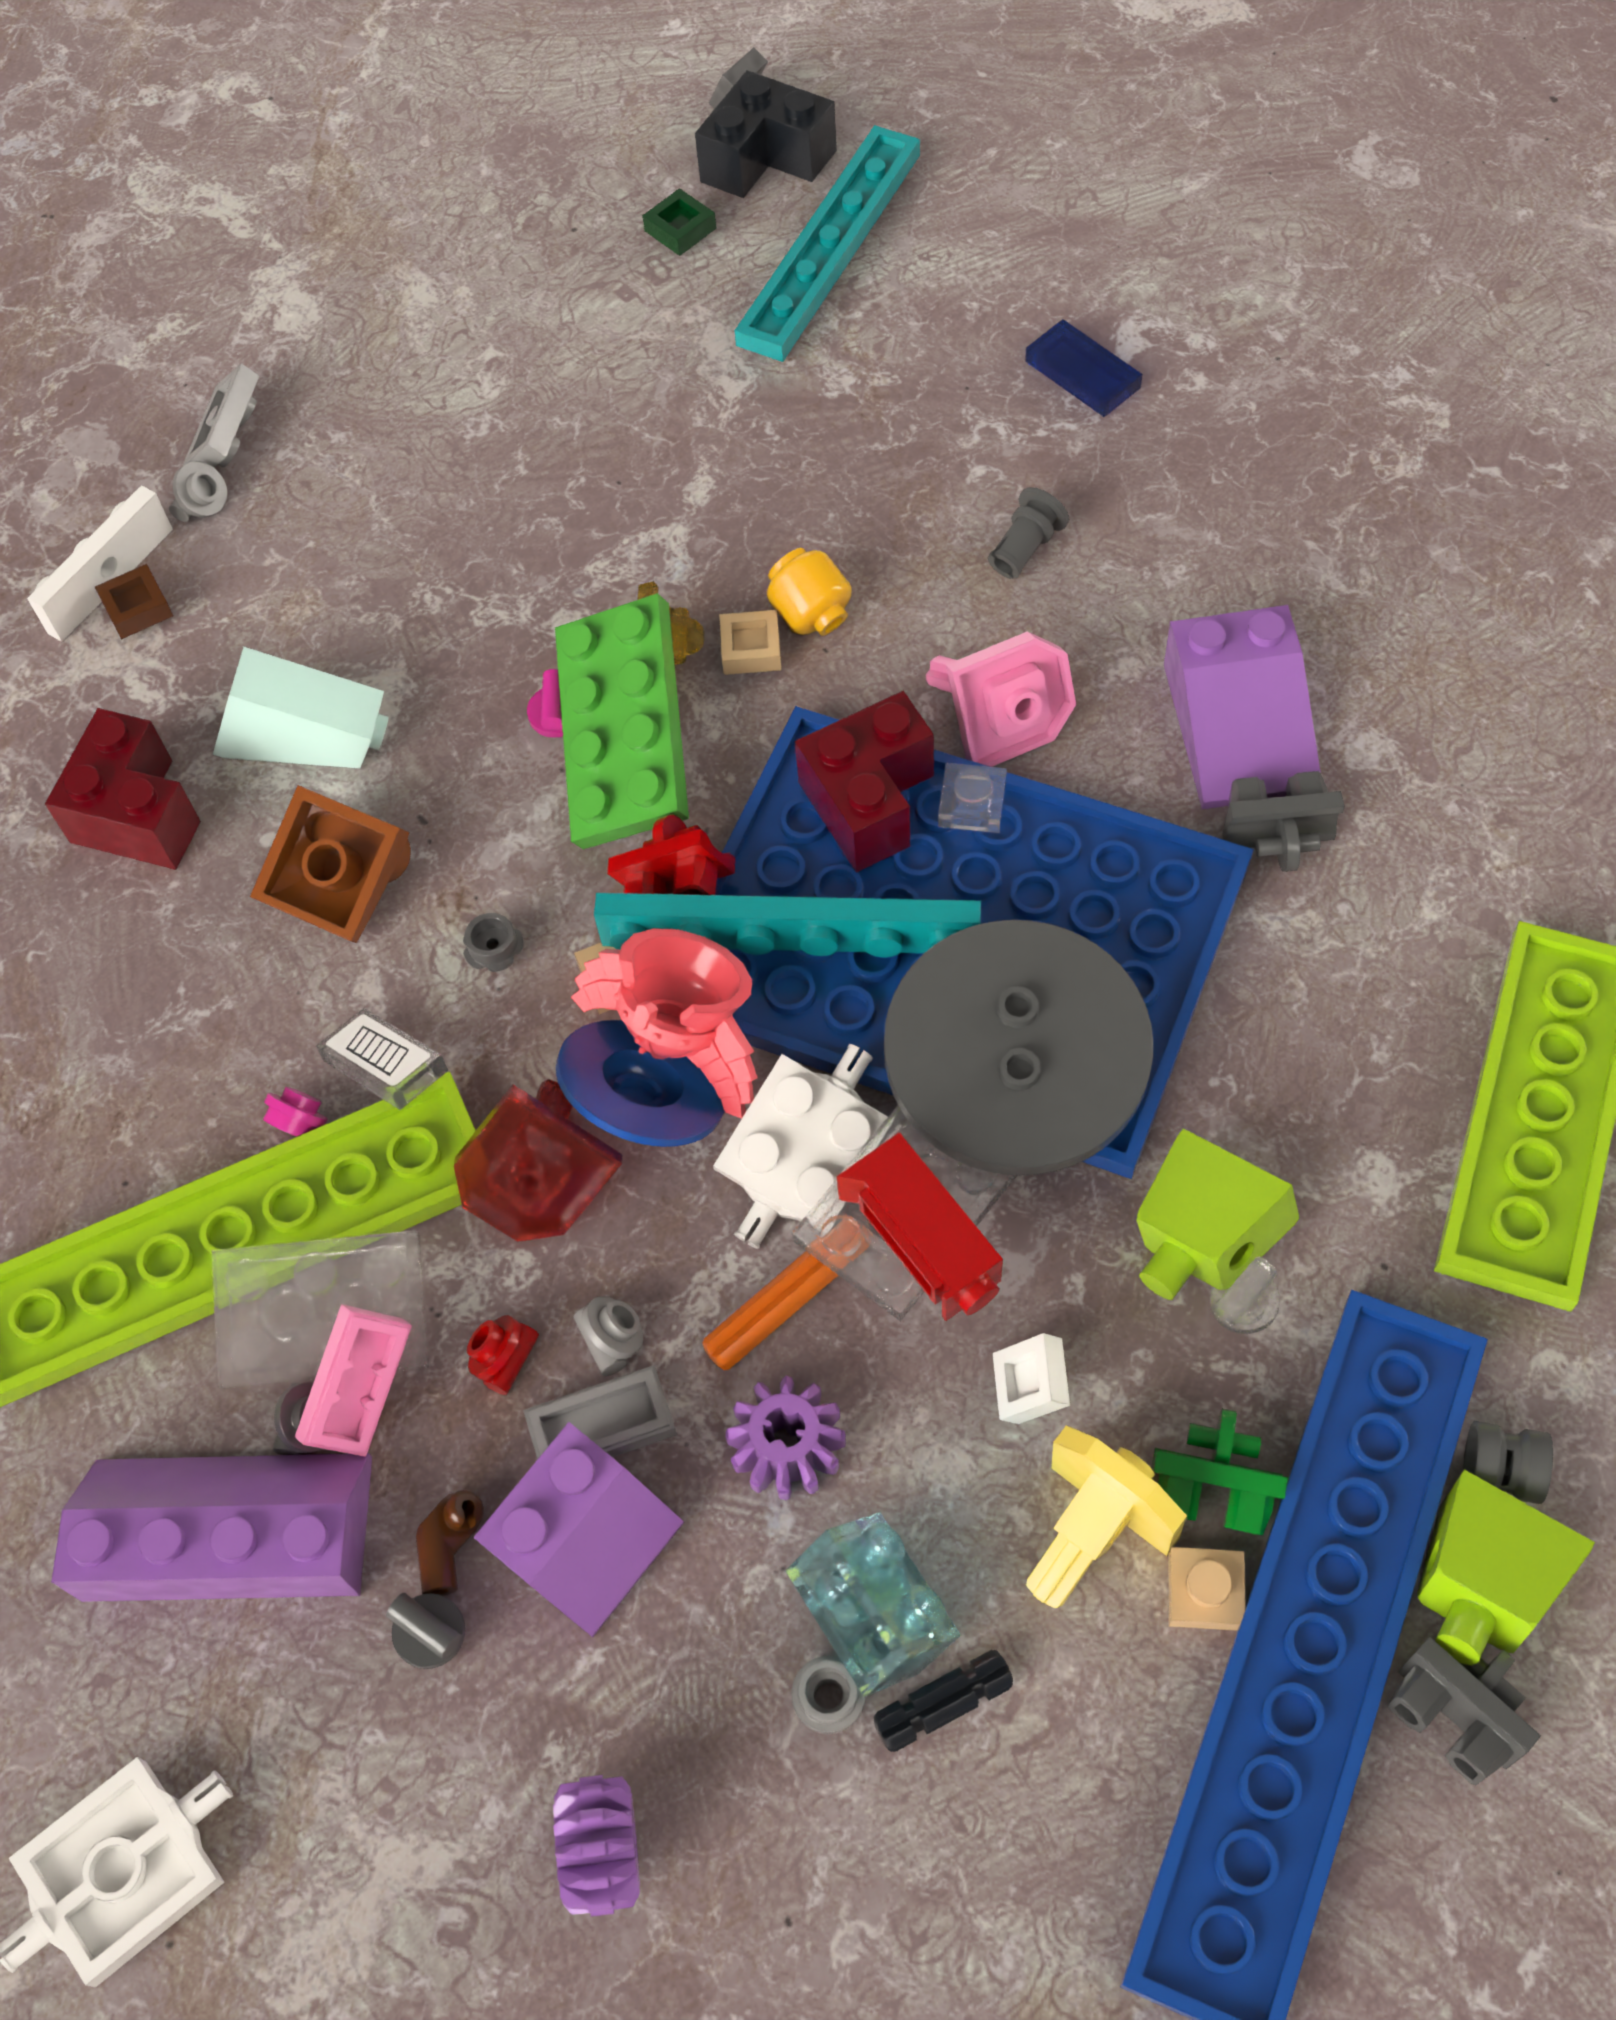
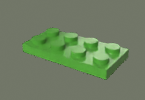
[555,593,689,849]

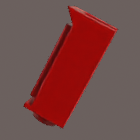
[836,1132,1003,1321]

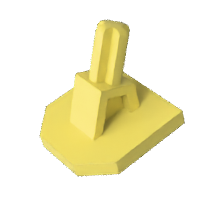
[1026,1425,1187,1608]

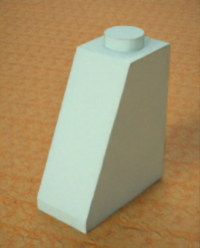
[213,647,389,768]

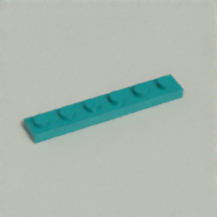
[734,125,920,362]
[594,893,981,958]

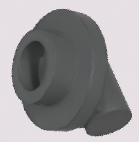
[386,1593,465,1669]

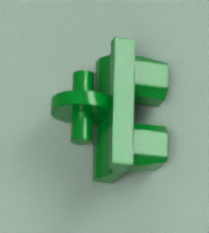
[1151,1408,1288,1535]

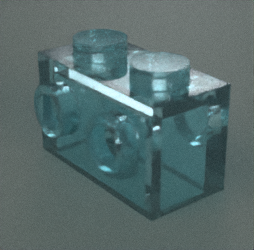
[785,1512,961,1698]

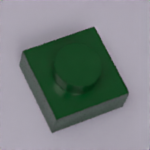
[642,188,717,256]

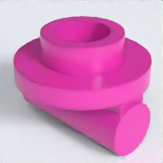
[527,669,563,738]

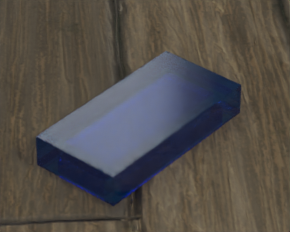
[1025,319,1143,417]

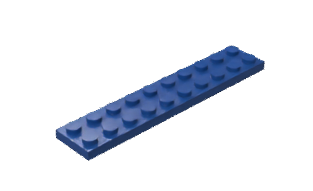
[1120,1289,1488,2020]

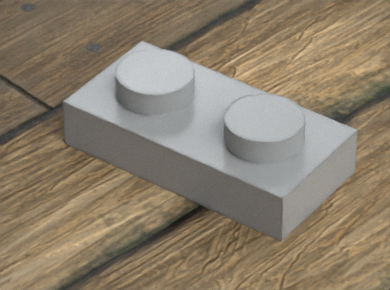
[182,363,259,467]

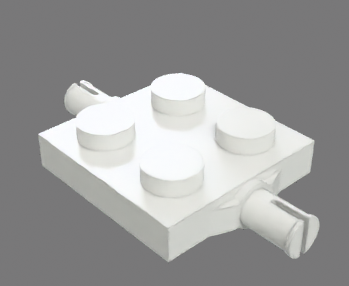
[713,1044,895,1249]
[0,1757,233,1987]

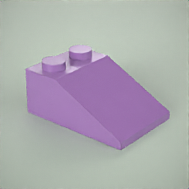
[1164,605,1321,810]

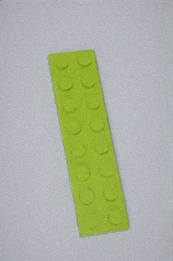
[0,1071,501,1407]

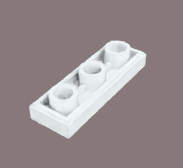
[27,485,173,642]

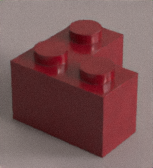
[795,690,934,873]
[45,708,201,870]

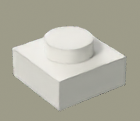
[992,1333,1070,1424]

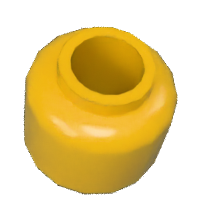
[767,548,852,636]

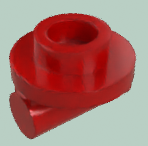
[467,1315,539,1395]

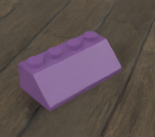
[51,1453,372,1602]

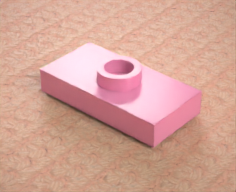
[295,1304,412,1457]

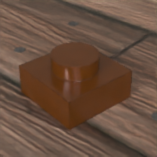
[95,564,174,640]

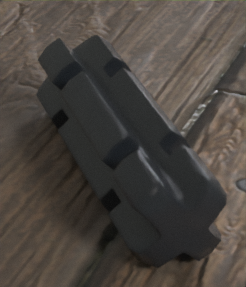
[874,1650,1013,1752]

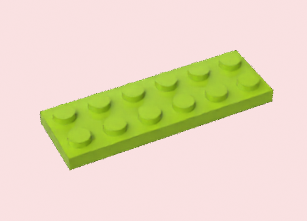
[1434,921,1616,1312]

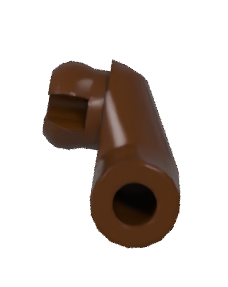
[416,1490,484,1596]

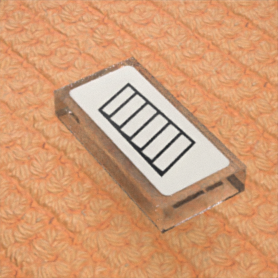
[316,1008,448,1110]

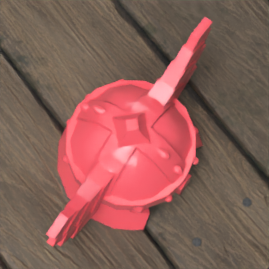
[571,928,758,1119]

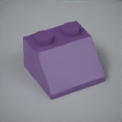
[473,1422,684,1637]

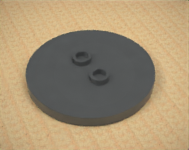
[884,920,1153,1176]

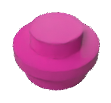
[263,1086,328,1137]

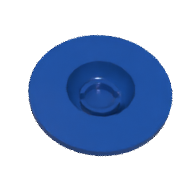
[556,1020,725,1147]

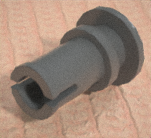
[988,487,1070,579]

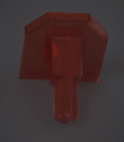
[454,1079,622,1242]

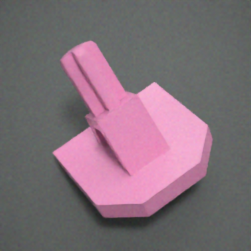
[926,631,1076,767]

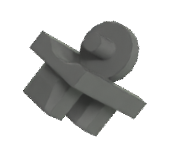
[1222,771,1345,872]
[1388,1636,1541,1786]

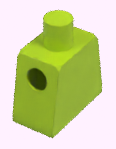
[1136,1128,1299,1300]
[1417,1469,1595,1665]

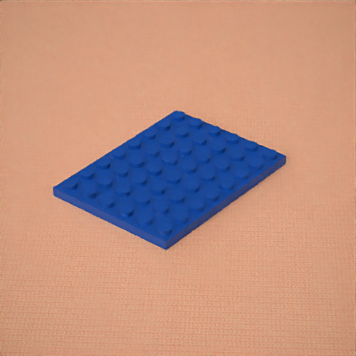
[715,706,1254,1179]

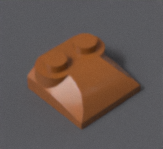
[250,785,411,943]

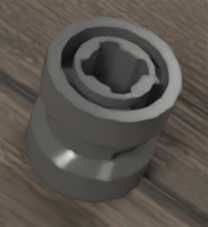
[1463,1420,1553,1504]

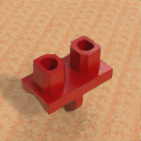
[607,814,735,895]

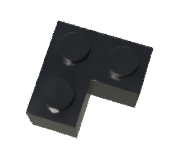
[695,70,837,198]

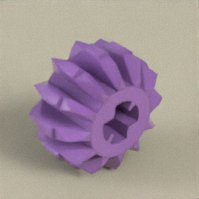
[726,1375,846,1501]
[553,1775,640,1917]

